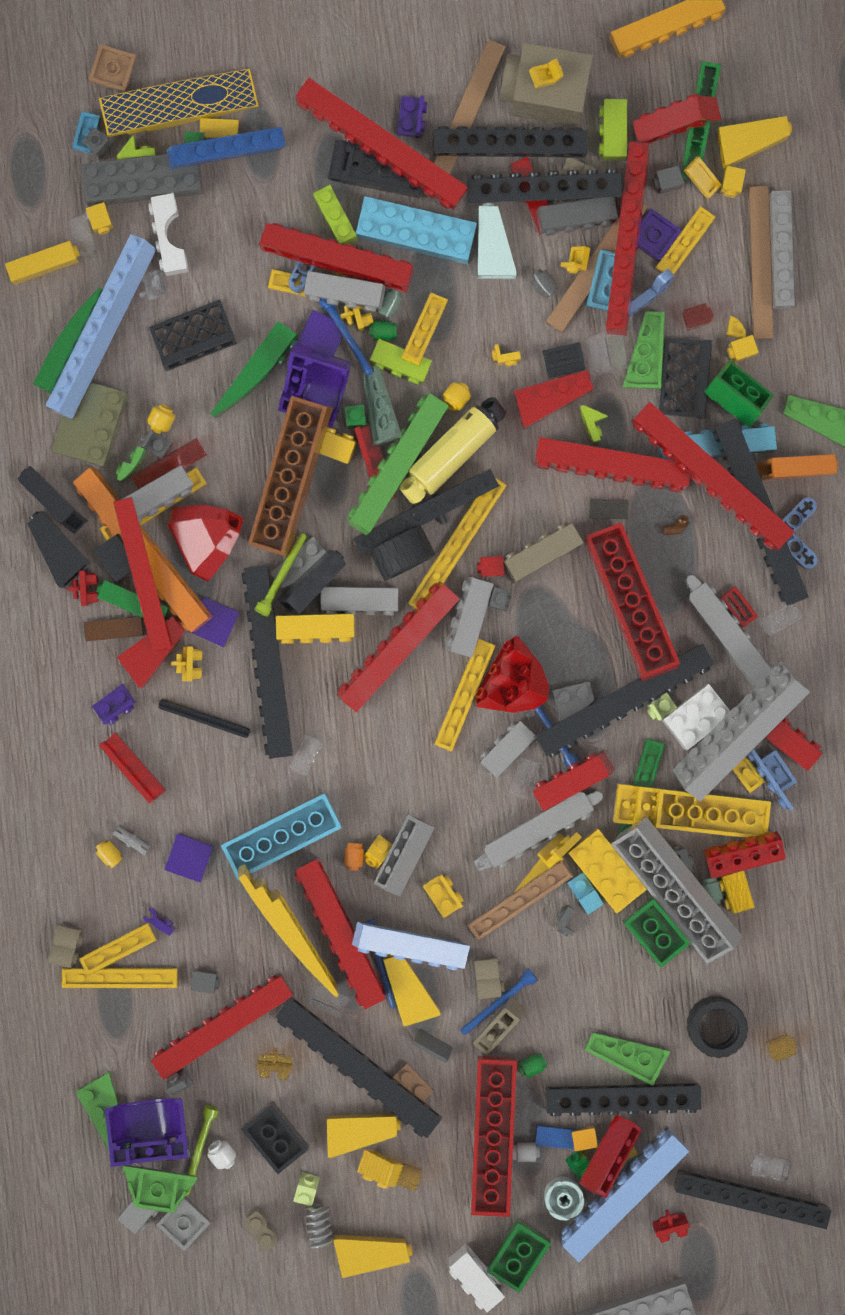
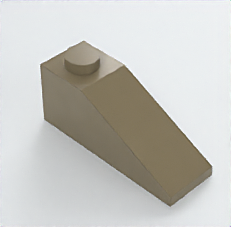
[473,997,526,1056]

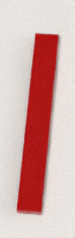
[113,497,172,652]

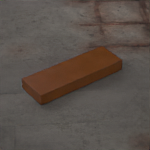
[84,617,144,642]

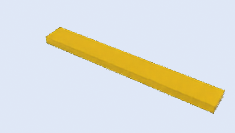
[408,478,507,608]

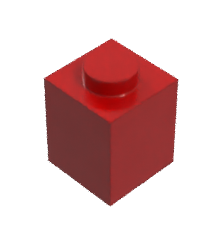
[476,556,505,578]

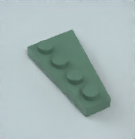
[362,366,402,446]

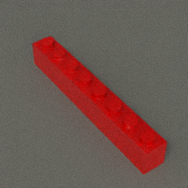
[259,223,414,293]
[337,581,460,713]
[151,974,294,1080]

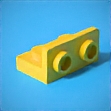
[537,832,582,868]
[423,873,464,918]

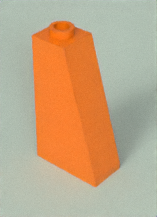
[756,454,838,482]

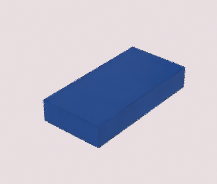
[535,1125,576,1149]

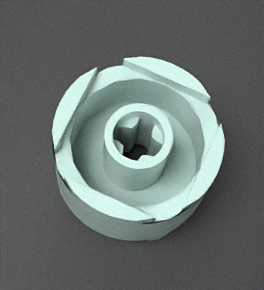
[544,1176,584,1220]

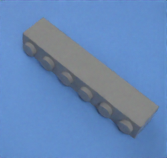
[769,190,795,310]

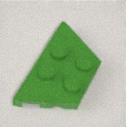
[123,1165,198,1213]

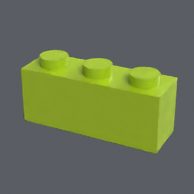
[599,99,627,161]
[313,185,357,245]
[370,339,432,385]

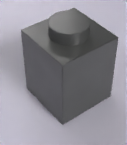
[653,165,684,194]
[190,969,221,994]

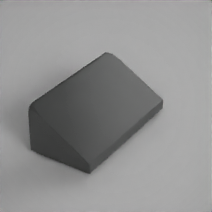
[413,1029,453,1063]

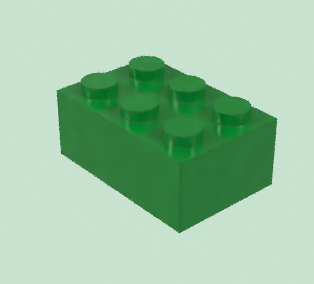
[704,359,774,428]
[622,897,691,968]
[486,1218,551,1293]

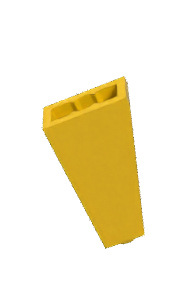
[716,116,792,169]
[383,954,441,1026]
[327,1113,401,1158]
[334,1235,413,1278]

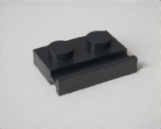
[542,342,586,378]

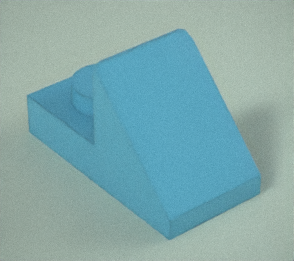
[567,872,604,914]

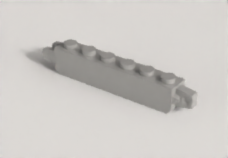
[684,575,774,686]
[474,790,603,871]

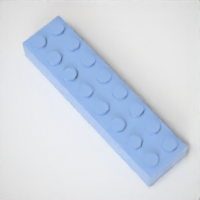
[560,1128,689,1262]

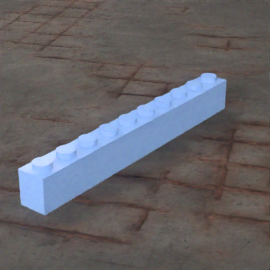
[45,234,156,419]

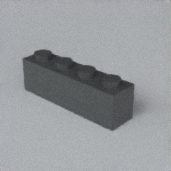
[536,197,618,236]

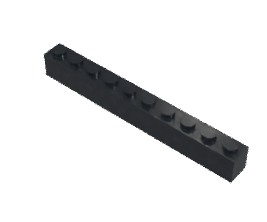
[713,418,809,606]
[242,565,293,759]
[533,644,714,758]
[275,997,442,1138]

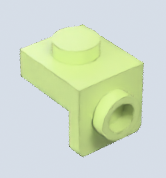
[293,1172,320,1206]

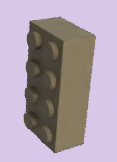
[504,522,583,583]

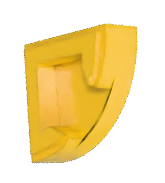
[726,316,746,338]

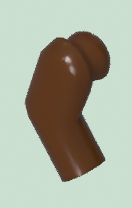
[663,515,689,535]

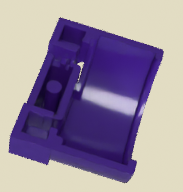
[278,343,351,427]
[105,1098,190,1167]

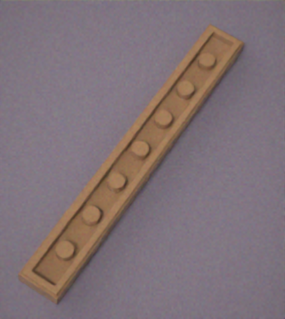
[434,39,506,175]
[749,186,773,340]
[546,204,648,333]

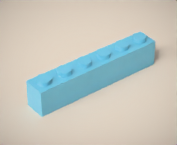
[658,424,777,461]

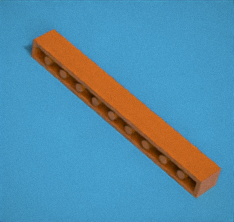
[73,467,213,632]

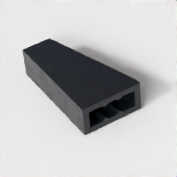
[17,466,88,534]
[27,511,90,589]
[277,550,346,614]

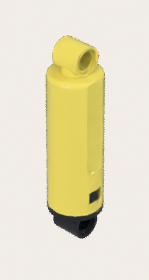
[399,397,506,504]

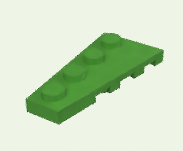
[783,395,845,447]
[584,1032,671,1086]
[76,1072,131,1149]

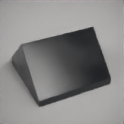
[93,534,131,584]

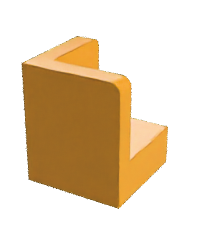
[572,1125,598,1151]

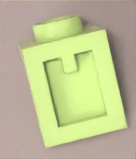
[647,692,677,721]

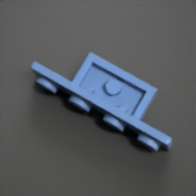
[747,749,797,811]

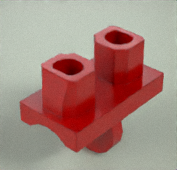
[67,571,99,606]
[652,1209,690,1243]

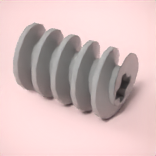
[304,1204,333,1248]

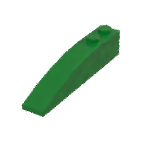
[681,61,721,180]
[33,288,103,394]
[210,321,298,418]

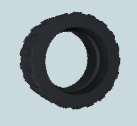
[370,526,435,581]
[686,996,748,1058]

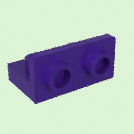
[397,95,428,138]
[91,684,137,726]

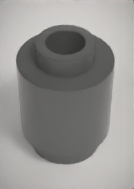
[531,269,559,298]

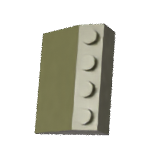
[52,383,129,468]

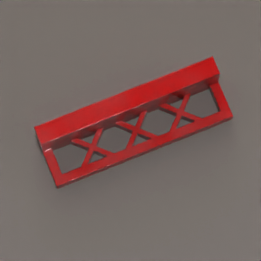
[354,425,396,499]
[98,732,166,804]

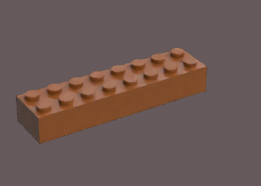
[248,396,333,556]

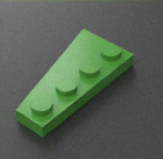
[623,311,665,389]

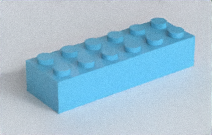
[356,196,477,264]
[221,792,343,880]

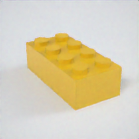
[276,614,355,644]
[567,828,647,913]

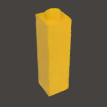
[5,241,80,285]

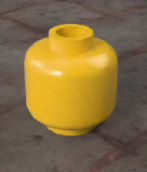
[442,382,471,411]
[147,404,175,434]

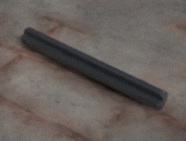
[158,699,250,738]

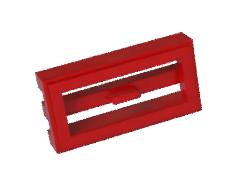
[719,586,758,628]

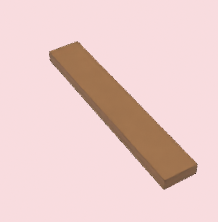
[467,860,573,941]

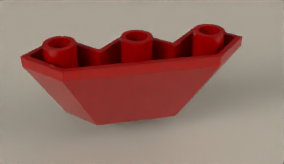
[168,505,243,582]
[476,635,549,713]

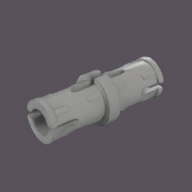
[112,825,151,856]

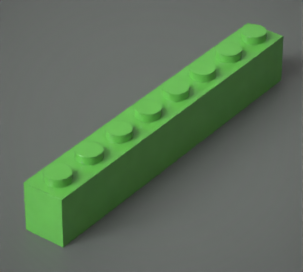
[347,393,449,535]

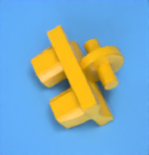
[340,306,373,332]
[171,646,202,681]

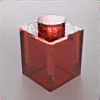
[682,303,713,331]

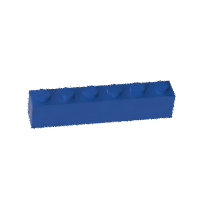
[166,127,286,170]

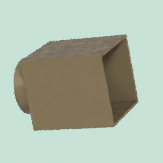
[500,43,592,127]

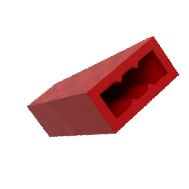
[117,617,186,689]

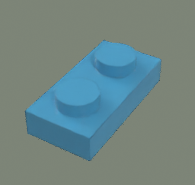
[72,111,101,155]

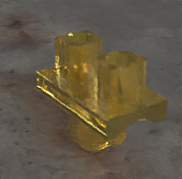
[256,1048,293,1080]

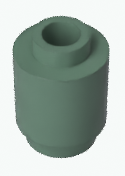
[377,289,402,319]
[701,877,723,904]

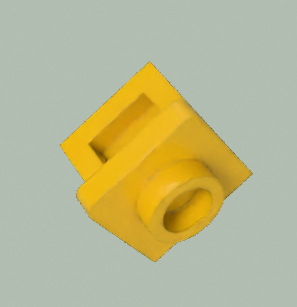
[529,58,563,88]
[560,246,590,274]
[491,344,521,367]
[363,835,393,869]

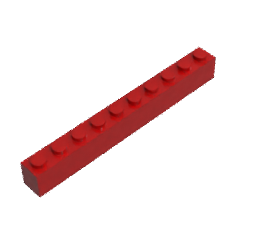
[295,77,468,210]
[606,142,650,336]
[631,402,795,550]

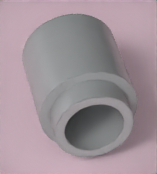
[513,1142,540,1162]

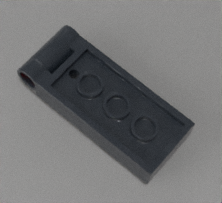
[328,140,427,198]

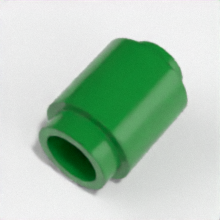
[370,321,397,340]
[517,1053,547,1079]

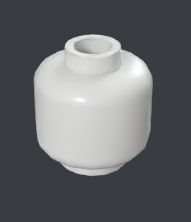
[207,1140,236,1169]

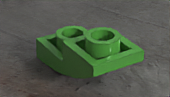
[116,446,147,483]

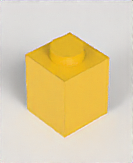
[720,166,746,198]
[86,202,114,235]
[727,335,759,363]

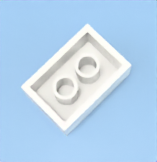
[662,684,730,750]
[449,1243,505,1312]

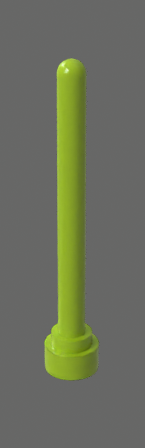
[255,533,306,617]
[186,1105,219,1196]

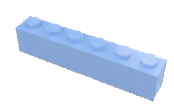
[352,922,470,970]

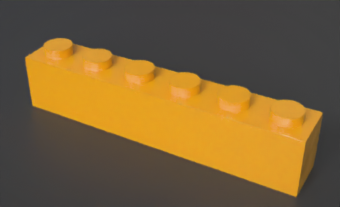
[609,0,726,58]

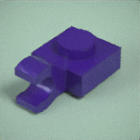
[143,907,176,936]

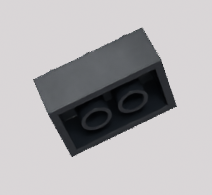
[241,1101,309,1175]

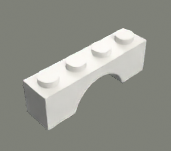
[149,193,189,276]

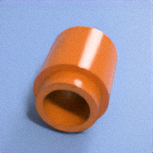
[344,843,364,871]

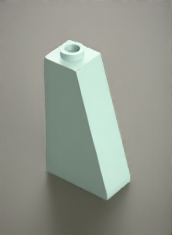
[477,203,516,279]

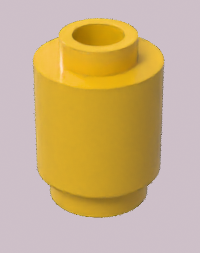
[95,840,123,869]

